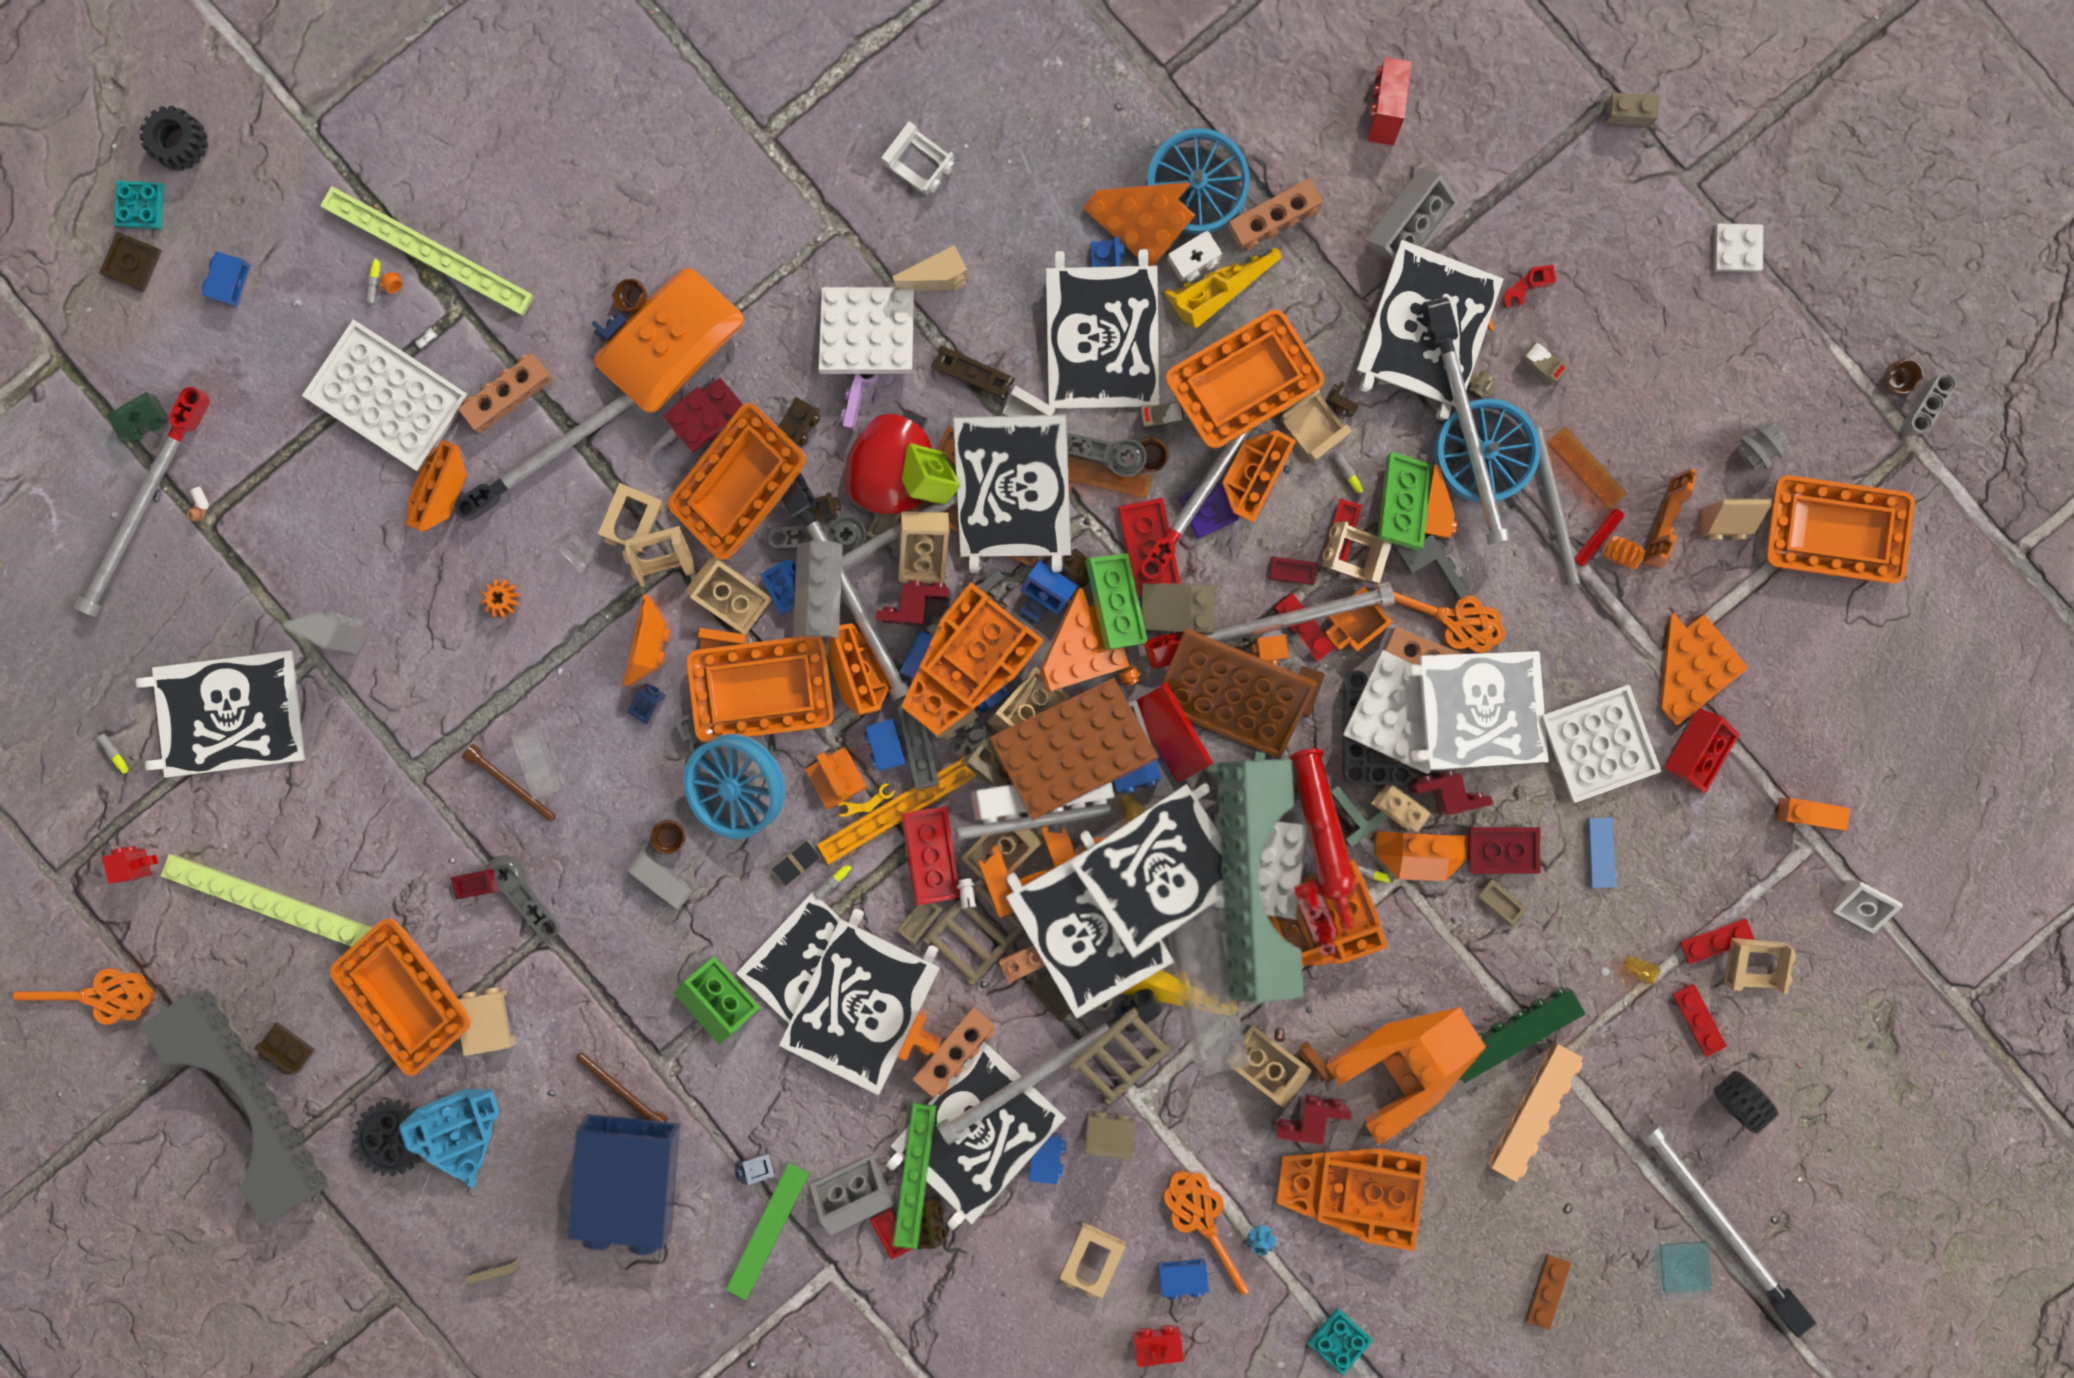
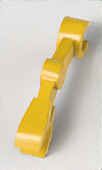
[838,783,895,817]

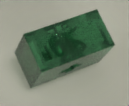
[106,392,169,443]

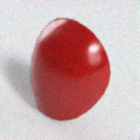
[844,414,932,514]

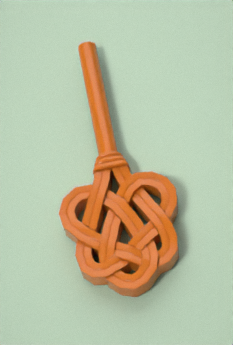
[1375,587,1505,654]
[13,968,155,1025]
[1163,1170,1249,1296]

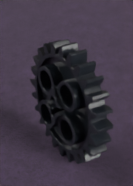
[352,1099,422,1177]

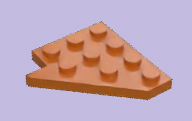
[1083,182,1195,266]
[1040,588,1129,692]
[1660,613,1748,726]

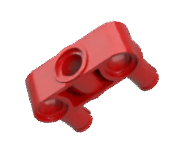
[1294,879,1338,956]

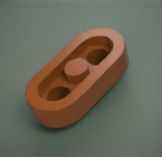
[1299,1040,1334,1083]

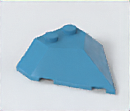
[399,1089,499,1189]

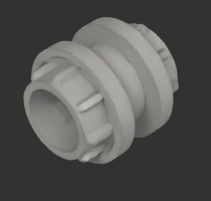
[1737,422,1790,471]

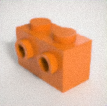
[1250,635,1289,665]

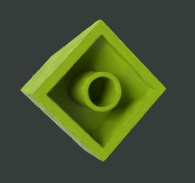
[902,443,961,505]

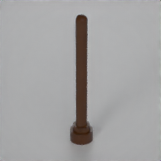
[461,743,556,821]
[576,1053,669,1122]

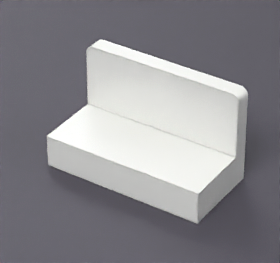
[1003,386,1055,416]

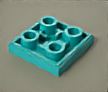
[114,181,165,230]
[1307,1307,1374,1375]

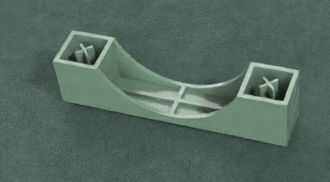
[1217,759,1303,1003]

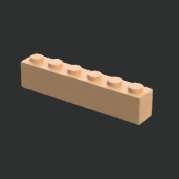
[1487,1041,1583,1182]

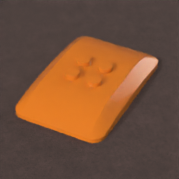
[594,268,744,413]
[1166,309,1324,449]
[668,403,806,560]
[1766,475,1915,584]
[687,637,834,742]
[330,918,471,1076]

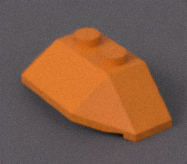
[1222,430,1296,523]
[405,439,467,532]
[622,594,671,687]
[828,623,890,715]
[1374,831,1468,881]

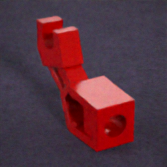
[1503,265,1557,309]

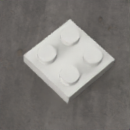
[1714,224,1763,272]

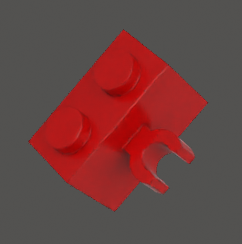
[102,846,159,884]
[1133,1325,1184,1367]

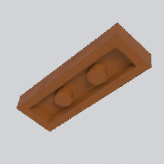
[1525,1254,1571,1330]

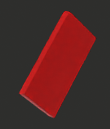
[1118,497,1181,597]
[1136,683,1214,783]
[901,806,960,906]

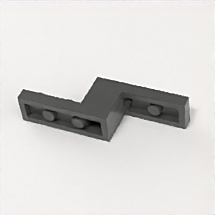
[1373,512,1469,600]

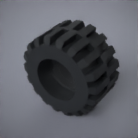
[139,106,208,171]
[1713,1070,1779,1134]

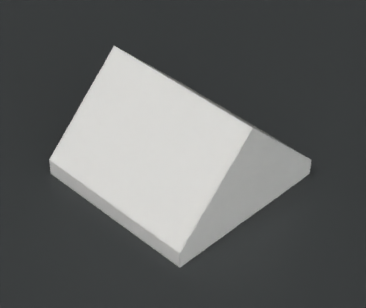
[1833,880,1903,934]

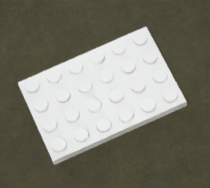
[302,319,470,472]

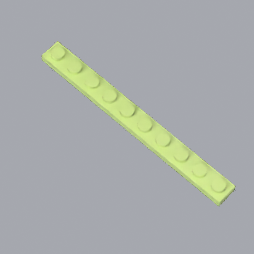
[320,186,534,316]
[161,854,372,947]

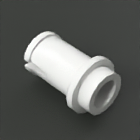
[957,879,976,909]

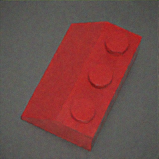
[1664,708,1740,794]

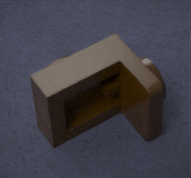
[1327,381,1359,418]
[812,492,841,522]
[1063,548,1090,588]

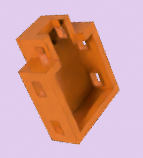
[1324,586,1393,652]

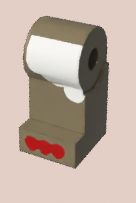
[1521,342,1569,386]
[1140,402,1185,430]

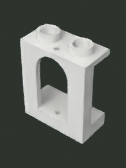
[881,121,955,196]

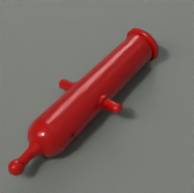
[1289,748,1355,930]

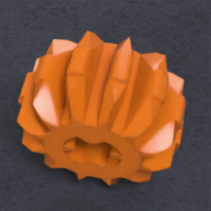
[1603,536,1645,569]
[480,579,521,618]

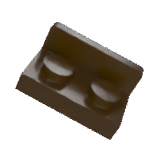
[778,397,821,448]
[254,1023,315,1075]
[911,1196,947,1250]

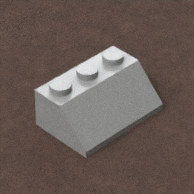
[810,1155,894,1235]

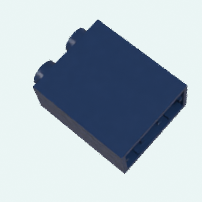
[568,1114,680,1255]

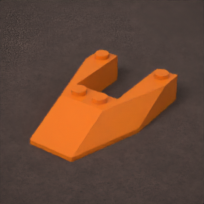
[1326,1007,1486,1145]

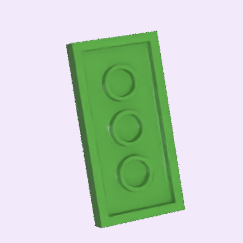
[1377,452,1432,551]
[1085,554,1148,650]

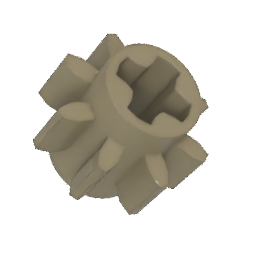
[1468,371,1497,400]

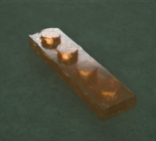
[1546,426,1627,510]
[1068,456,1153,499]

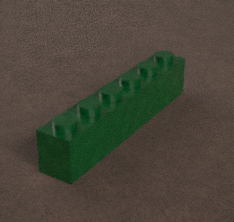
[1459,986,1586,1084]

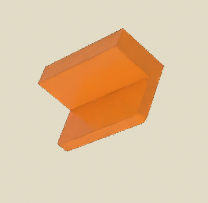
[698,628,749,650]

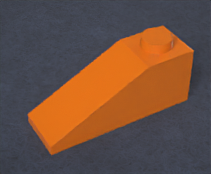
[1425,465,1457,540]
[1777,798,1850,831]

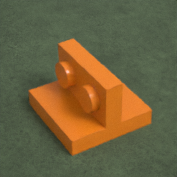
[805,747,868,810]
[898,1009,942,1061]

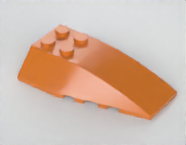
[901,582,1044,736]
[1267,859,1388,966]
[1277,1148,1427,1251]

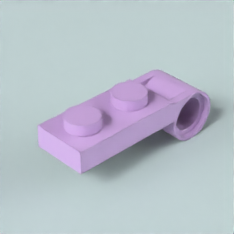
[840,374,879,431]

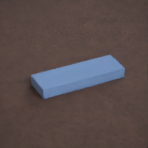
[1587,817,1616,888]

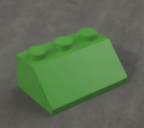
[673,956,760,1045]

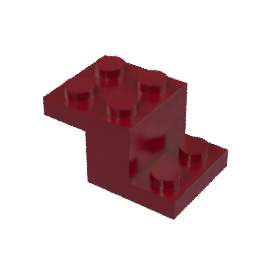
[662,377,743,453]
[876,580,951,626]
[1407,770,1494,816]
[1271,1094,1352,1145]

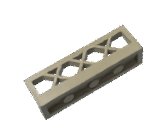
[961,740,1028,817]

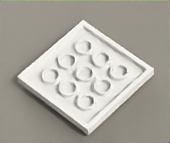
[819,287,914,374]
[1342,650,1431,774]
[1541,685,1662,803]
[1210,813,1308,919]

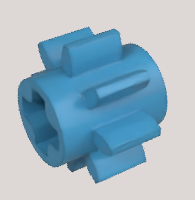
[1246,1225,1277,1255]

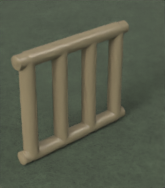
[923,878,1025,986]
[1070,1008,1172,1105]

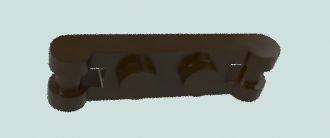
[931,345,1015,400]

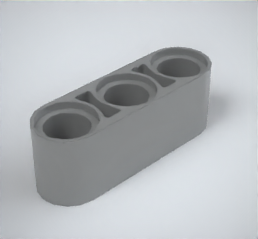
[1902,373,1956,437]
[626,850,694,909]

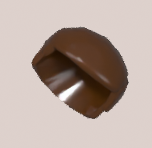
[612,278,647,314]
[1883,358,1923,395]
[1140,437,1169,472]
[650,819,686,855]

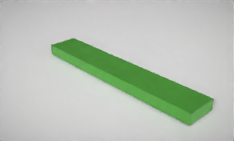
[893,1103,937,1249]
[726,1162,810,1300]

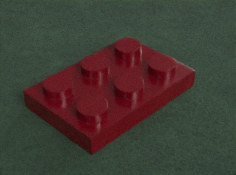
[1468,827,1541,874]

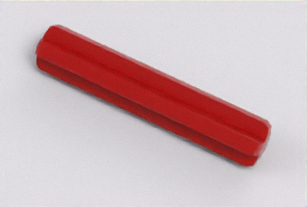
[1574,508,1625,567]

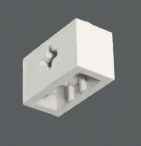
[1167,230,1222,283]

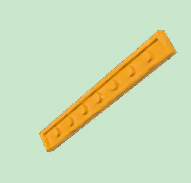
[816,752,982,865]

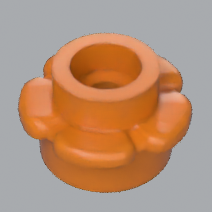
[380,272,403,294]
[1119,666,1141,686]

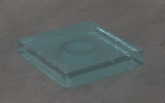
[1659,1241,1712,1293]

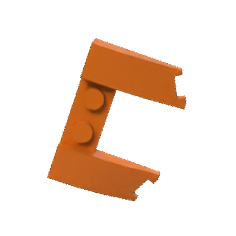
[1643,468,1697,569]
[978,825,1075,918]

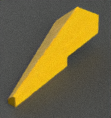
[1164,248,1282,329]
[1120,969,1231,1015]

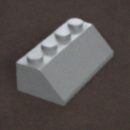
[1366,168,1459,266]
[793,541,843,638]
[283,611,371,654]

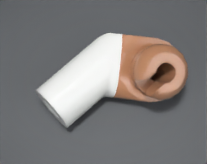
[187,487,209,522]

